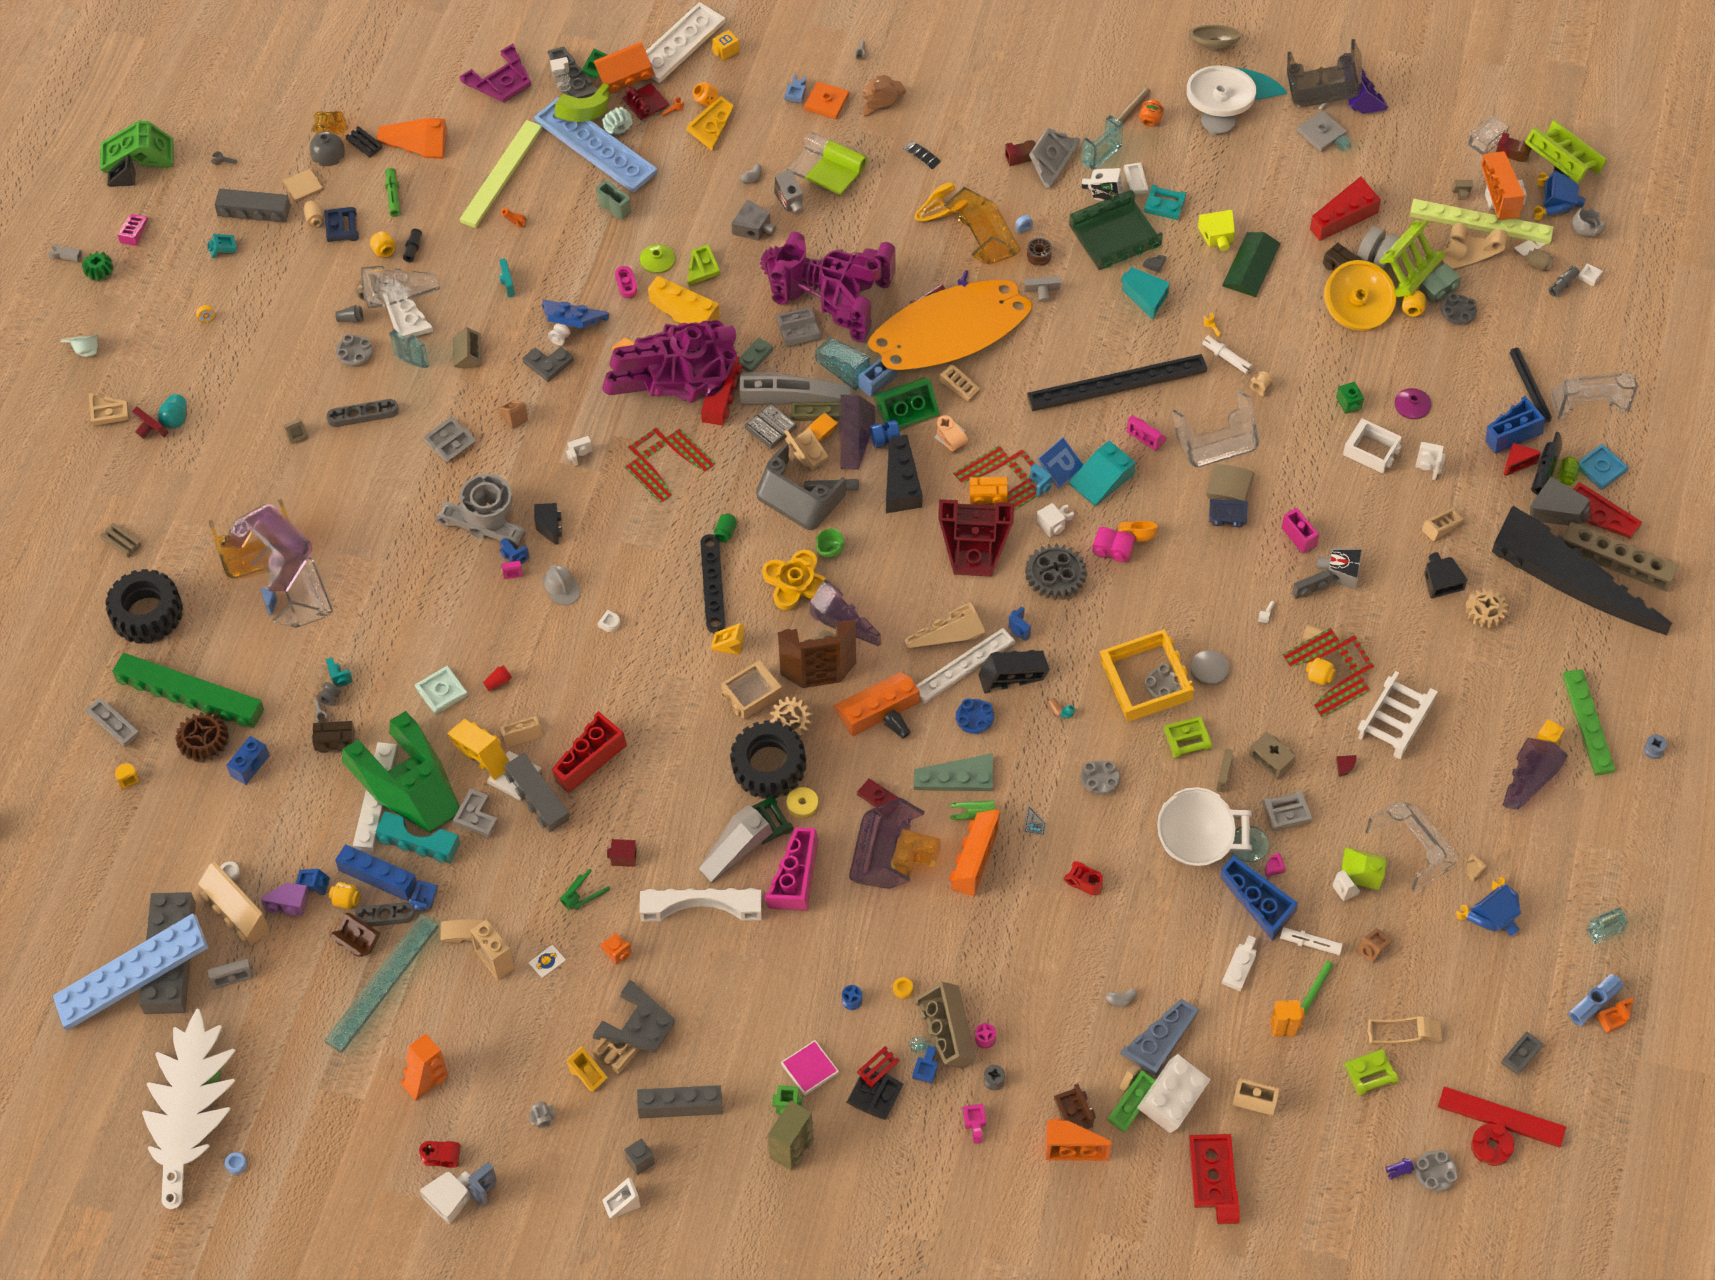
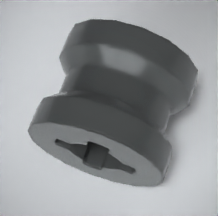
[317,682,341,706]
[984,1065,1005,1090]

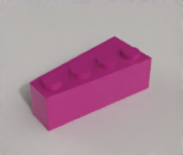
[765,827,819,911]

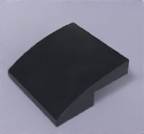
[846,1067,904,1120]

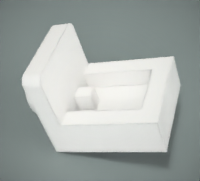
[1332,870,1360,901]

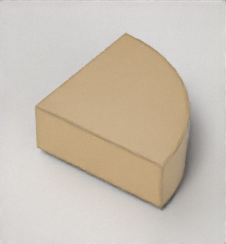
[1466,854,1487,881]
[1119,1064,1140,1091]

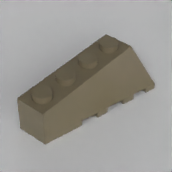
[914,982,976,1068]

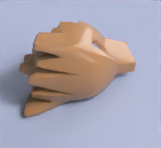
[863,75,906,116]

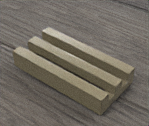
[100,523,141,557]
[1217,749,1233,793]

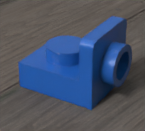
[295,869,330,895]

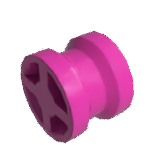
[975,1023,996,1049]

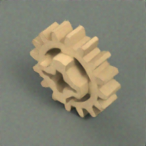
[1465,588,1508,628]
[770,696,813,736]

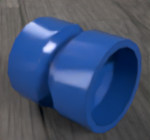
[870,420,900,448]

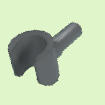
[211,151,237,165]

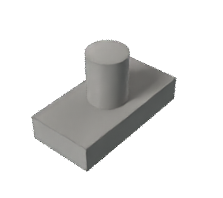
[1024,276,1061,302]

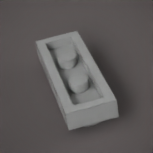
[86,697,140,747]

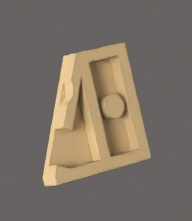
[88,393,129,426]

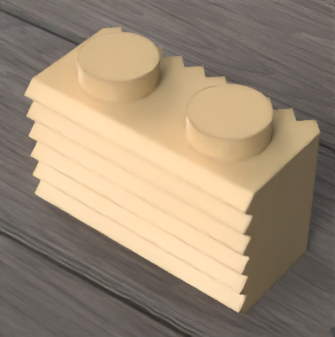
[1232,1078,1279,1115]

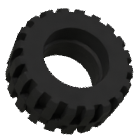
[105,569,183,644]
[730,720,807,799]

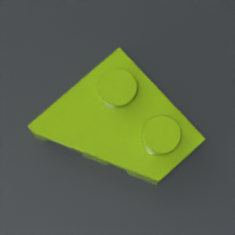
[687,244,721,286]

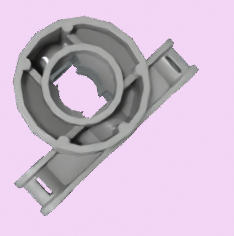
[435,473,526,549]

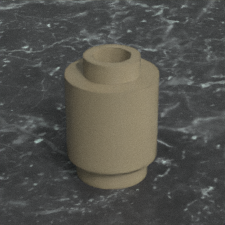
[1526,248,1554,271]

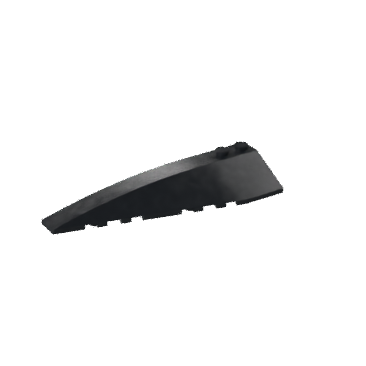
[1492,506,1672,636]

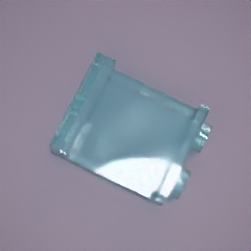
[1081,115,1124,170]

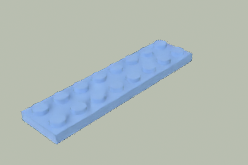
[534,97,658,193]
[53,913,208,1031]

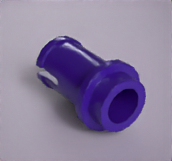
[1385,1158,1414,1180]

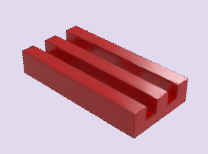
[857,1046,900,1087]

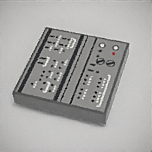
[745,403,797,449]

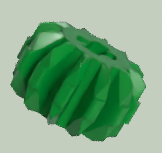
[82,251,113,282]

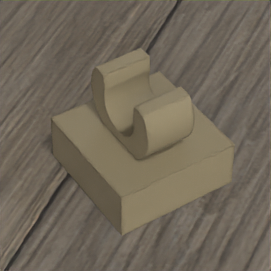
[1452,180,1473,200]
[283,418,308,443]

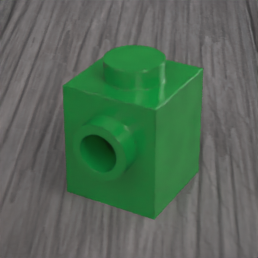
[1336,381,1364,414]

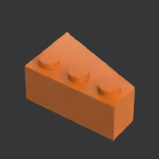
[401,1033,448,1101]

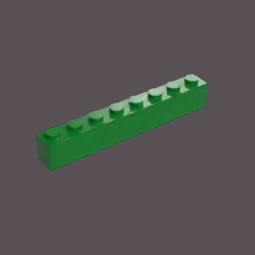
[112,653,264,728]

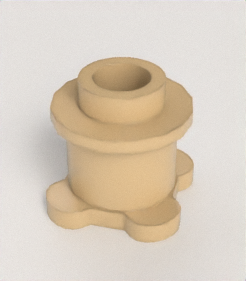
[1250,371,1274,396]

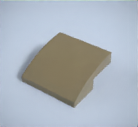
[1206,464,1254,501]

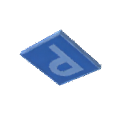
[1037,437,1084,489]

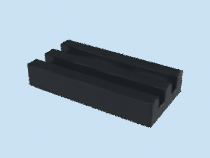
[346,126,382,158]

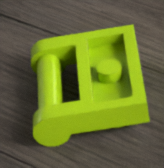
[1163,716,1212,759]
[1344,1049,1398,1096]

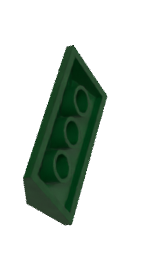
[1222,232,1280,297]

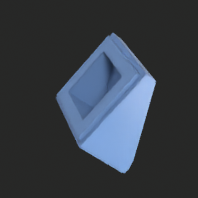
[261,588,278,615]

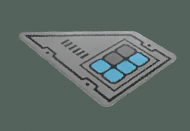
[1023,806,1047,835]

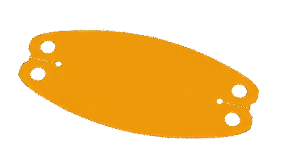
[868,280,1032,370]

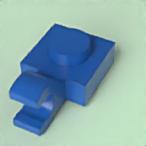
[912,1045,938,1084]

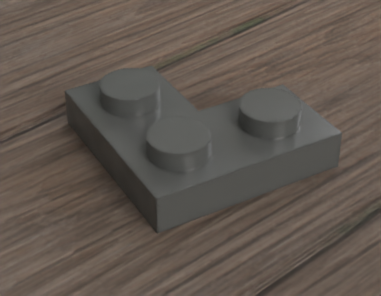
[522,347,574,382]

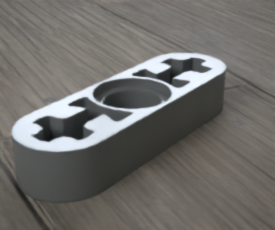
[355,902,415,927]

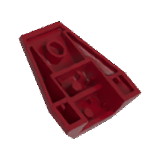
[938,499,1014,577]

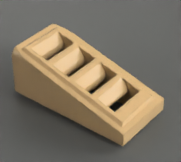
[940,364,980,402]
[1422,508,1465,541]

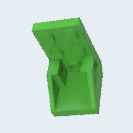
[100,120,173,173]

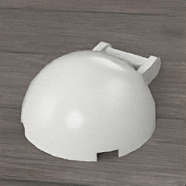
[1157,787,1252,866]

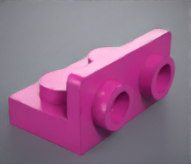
[1127,415,1167,451]

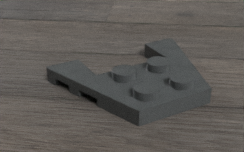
[593,980,675,1052]

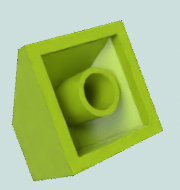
[1341,847,1386,890]

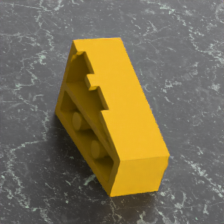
[447,719,510,780]

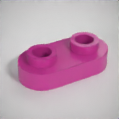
[615,266,637,298]

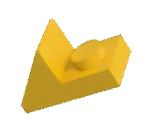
[711,623,745,655]
[566,1046,608,1092]

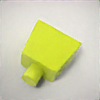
[1198,210,1235,251]

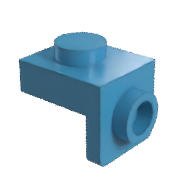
[1030,463,1052,497]

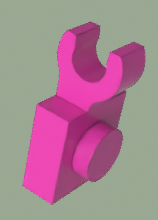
[962,1104,986,1143]

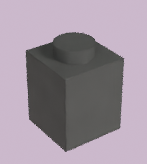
[624,1138,655,1175]

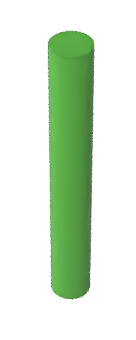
[1300,961,1333,1014]

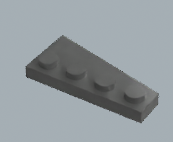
[548,46,598,98]

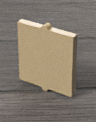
[283,169,323,202]

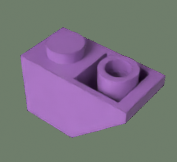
[261,882,310,916]

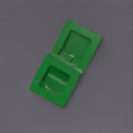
[581,48,607,79]

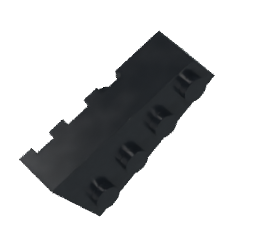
[886,435,923,514]

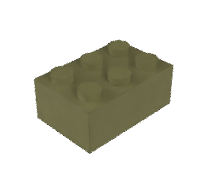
[768,1100,814,1170]

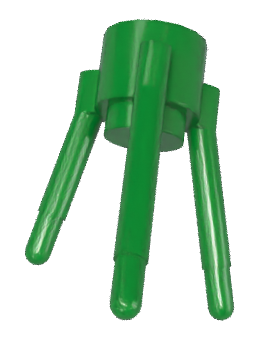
[559,869,610,910]

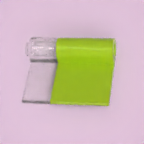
[787,132,868,195]

